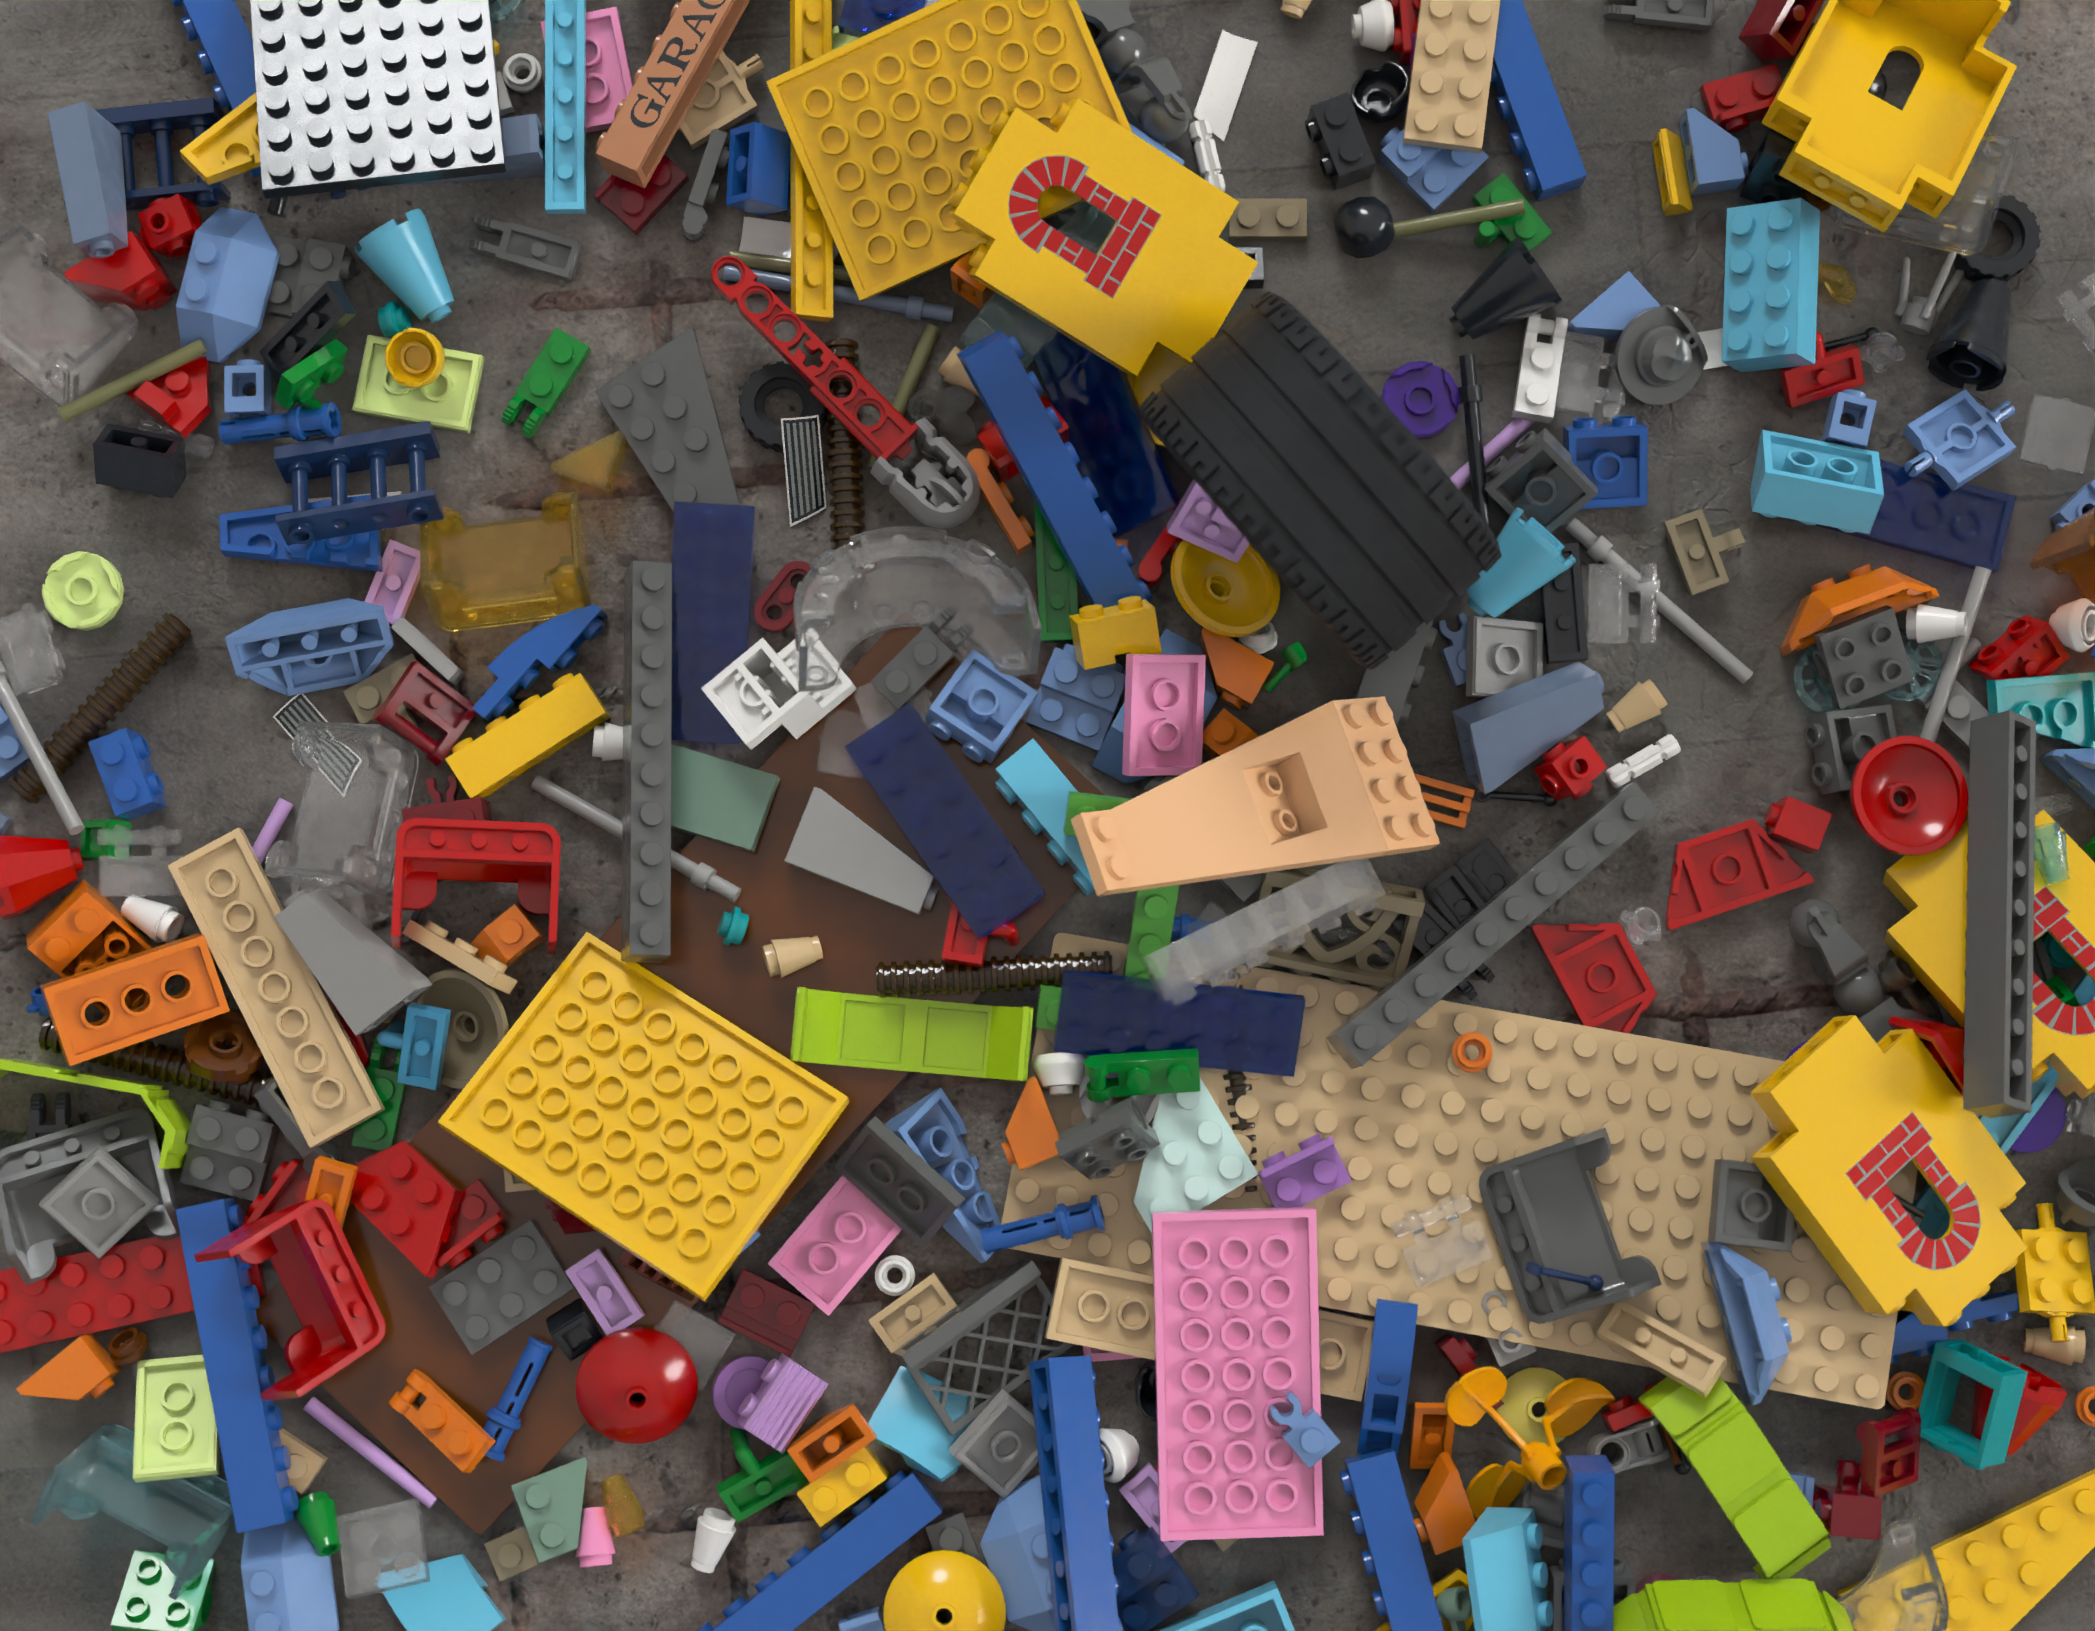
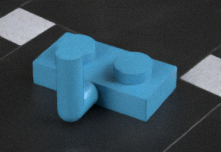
[377,1002,451,1090]

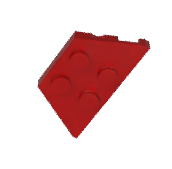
[1665,819,1814,931]
[1529,923,1657,1033]
[350,1140,462,1279]

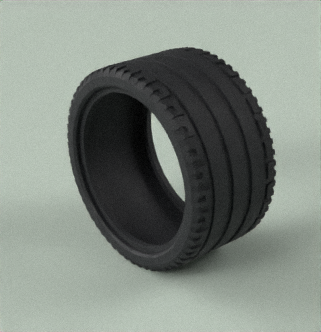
[1139,291,1502,670]

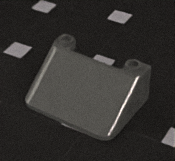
[0,1109,180,1285]
[1479,1128,1662,1324]

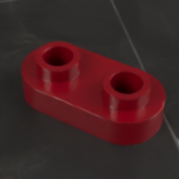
[754,561,819,633]

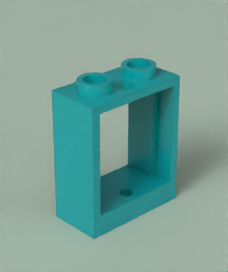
[1918,1339,2028,1470]

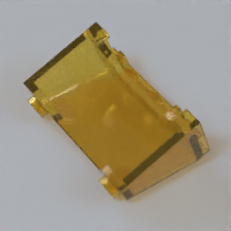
[420,491,591,631]

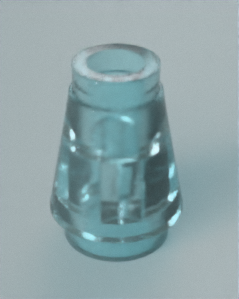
[2034,823,2070,885]

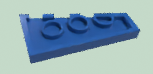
[219,494,382,572]

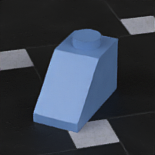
[1678,108,1748,196]
[1566,271,1660,340]

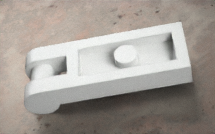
[1512,313,1568,424]

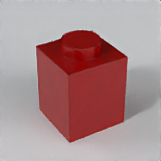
[1763,796,1832,854]

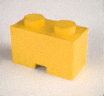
[1069,596,1162,670]
[797,1444,889,1527]

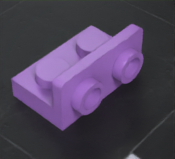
[1258,1133,1352,1208]

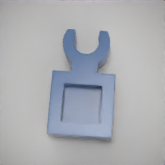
[1437,613,1468,688]
[1269,1391,1341,1469]

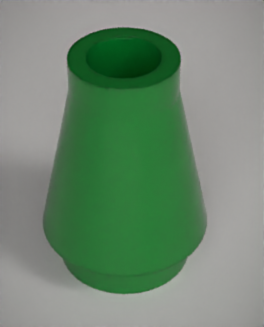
[295,1492,341,1557]

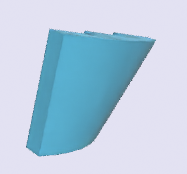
[868,1366,979,1482]
[375,1554,506,1631]

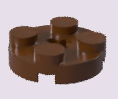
[184,1011,265,1085]

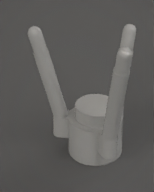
[1894,251,1964,335]

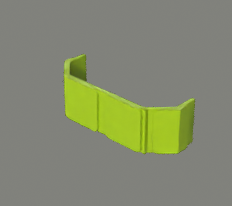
[790,987,1034,1082]
[0,1058,191,1169]
[1638,1376,1832,1579]
[1613,1578,1854,1631]

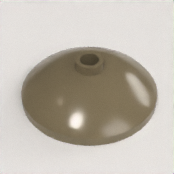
[410,969,509,1089]

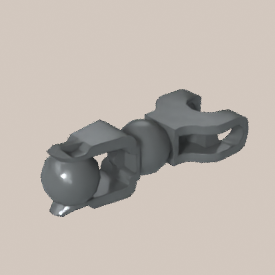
[1077,0,1193,147]
[1789,899,1932,1043]

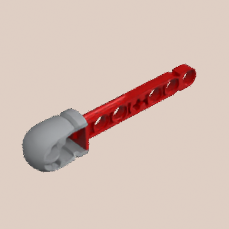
[711,256,981,529]

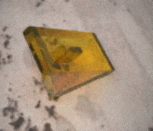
[549,430,629,497]

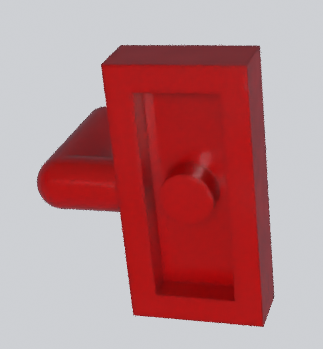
[1779,331,1865,408]
[941,880,1020,967]

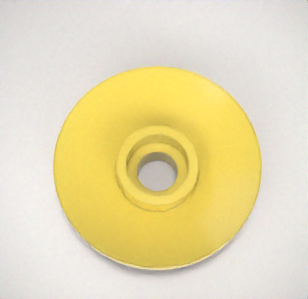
[1496,1367,1566,1446]

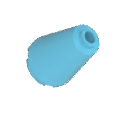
[353,208,454,324]
[1466,507,1576,618]

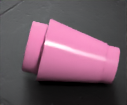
[575,1507,616,1567]

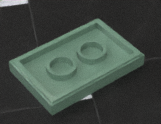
[671,744,780,853]

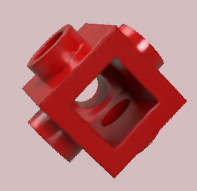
[137,194,203,258]
[1533,735,1607,801]

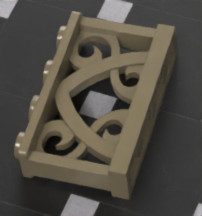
[1244,866,1425,992]

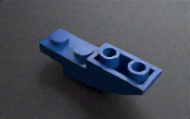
[472,604,607,722]
[1890,1290,2019,1364]
[1357,1299,1418,1458]

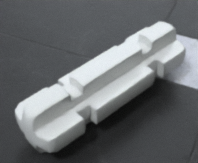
[1189,119,1226,192]
[1606,734,1681,788]

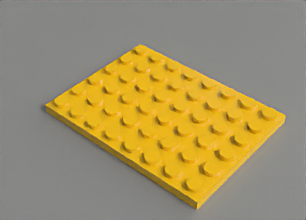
[766,0,1133,302]
[438,932,850,1302]

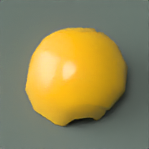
[385,328,445,388]

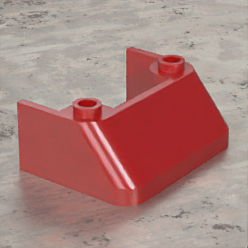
[391,818,561,955]
[193,1199,386,1401]

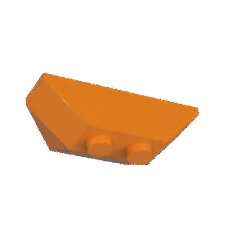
[1780,564,1939,657]

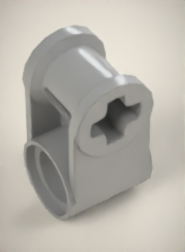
[1586,1416,1670,1473]

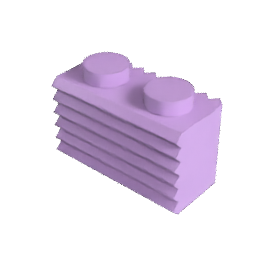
[737,1354,829,1454]

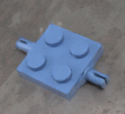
[1902,389,2016,491]

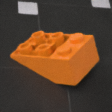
[26,879,155,1014]

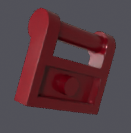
[372,661,476,766]
[1856,1407,1921,1498]

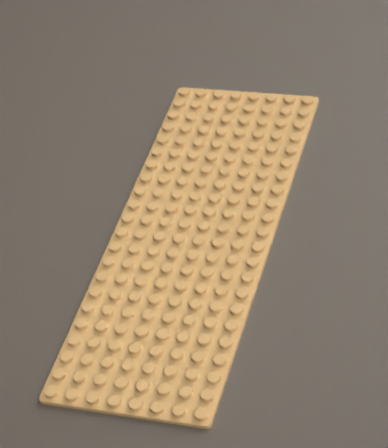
[1001,933,1918,1409]

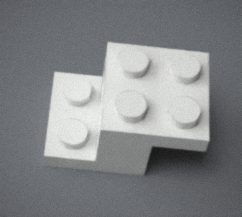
[701,629,857,750]

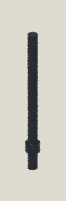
[1458,354,1491,530]

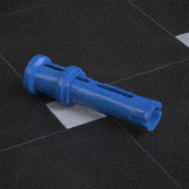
[219,402,341,445]
[980,1195,1106,1254]
[484,1336,553,1462]

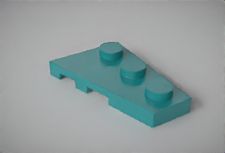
[1986,672,2095,748]

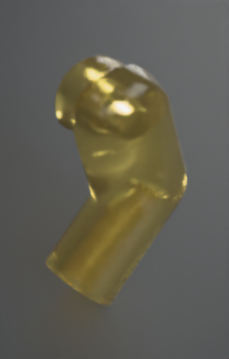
[1818,261,1857,305]

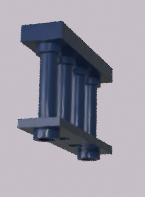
[64,97,231,211]
[274,421,444,545]

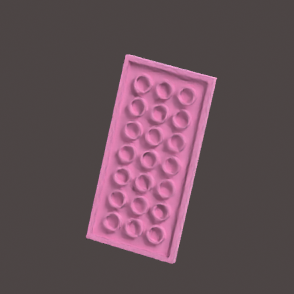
[1152,1207,1324,1541]

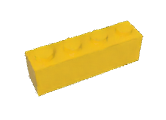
[445,673,611,798]

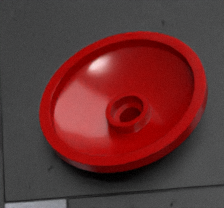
[1850,736,1968,856]
[576,1327,698,1444]

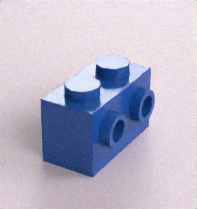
[726,122,790,216]
[88,728,166,821]

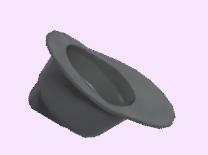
[2056,1156,2095,1227]

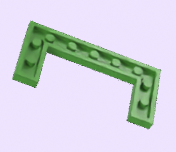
[1035,791,1179,1042]

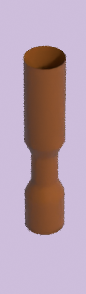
[1660,1426,1681,1465]

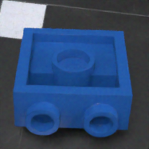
[1563,415,1648,509]

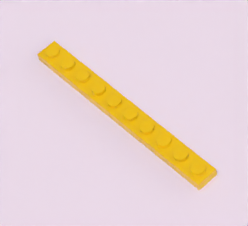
[790,0,833,322]

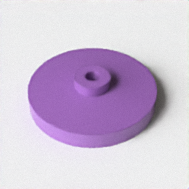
[712,1355,769,1429]

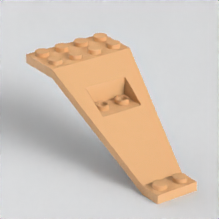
[1070,696,1440,896]

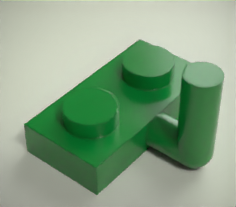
[1471,173,1552,253]
[274,339,348,409]
[716,1427,809,1523]

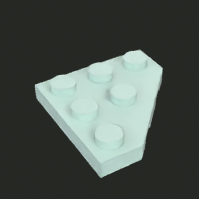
[1134,1078,1258,1233]

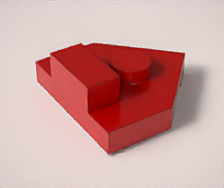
[125,357,211,438]

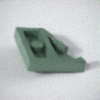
[510,1457,587,1565]

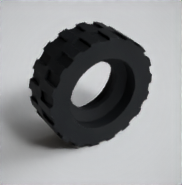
[1946,193,2041,282]
[739,361,827,453]

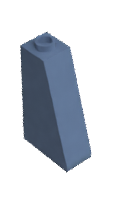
[47,101,128,258]
[411,114,545,185]
[1452,661,1605,794]

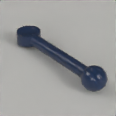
[1525,1262,1604,1291]

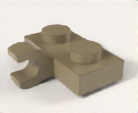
[1663,508,1745,597]
[343,653,420,729]

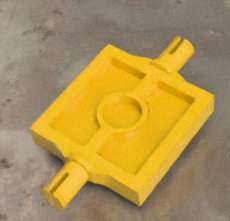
[2015,1203,2095,1343]

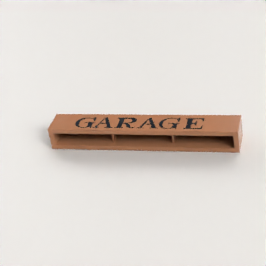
[595,0,750,188]

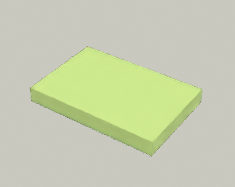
[352,335,485,434]
[133,1355,220,1482]

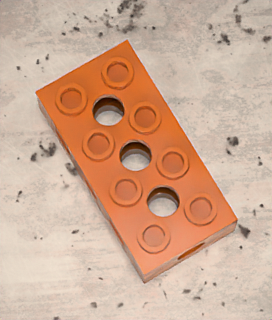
[40,933,230,1066]

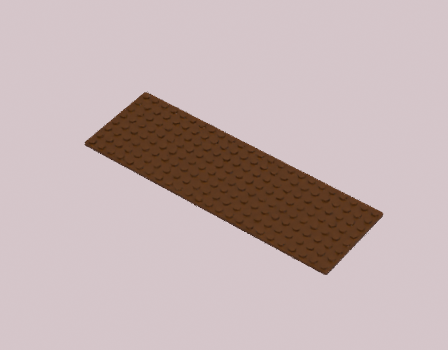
[256,616,1104,1534]

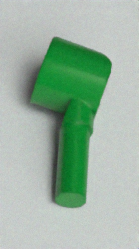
[1263,642,1307,692]

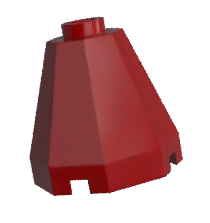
[0,835,84,920]
[1971,1352,2068,1455]

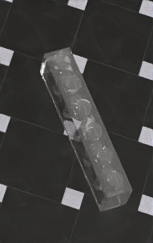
[1141,858,1386,1006]

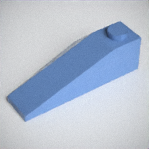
[885,1088,1001,1263]

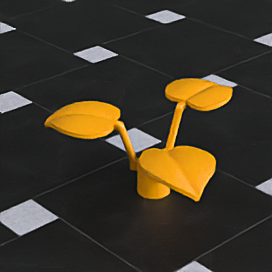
[1445,1367,1615,1520]

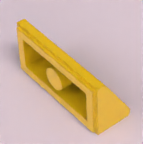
[1652,128,1693,216]

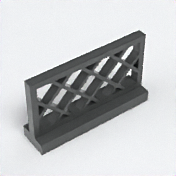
[893,1259,1075,1435]

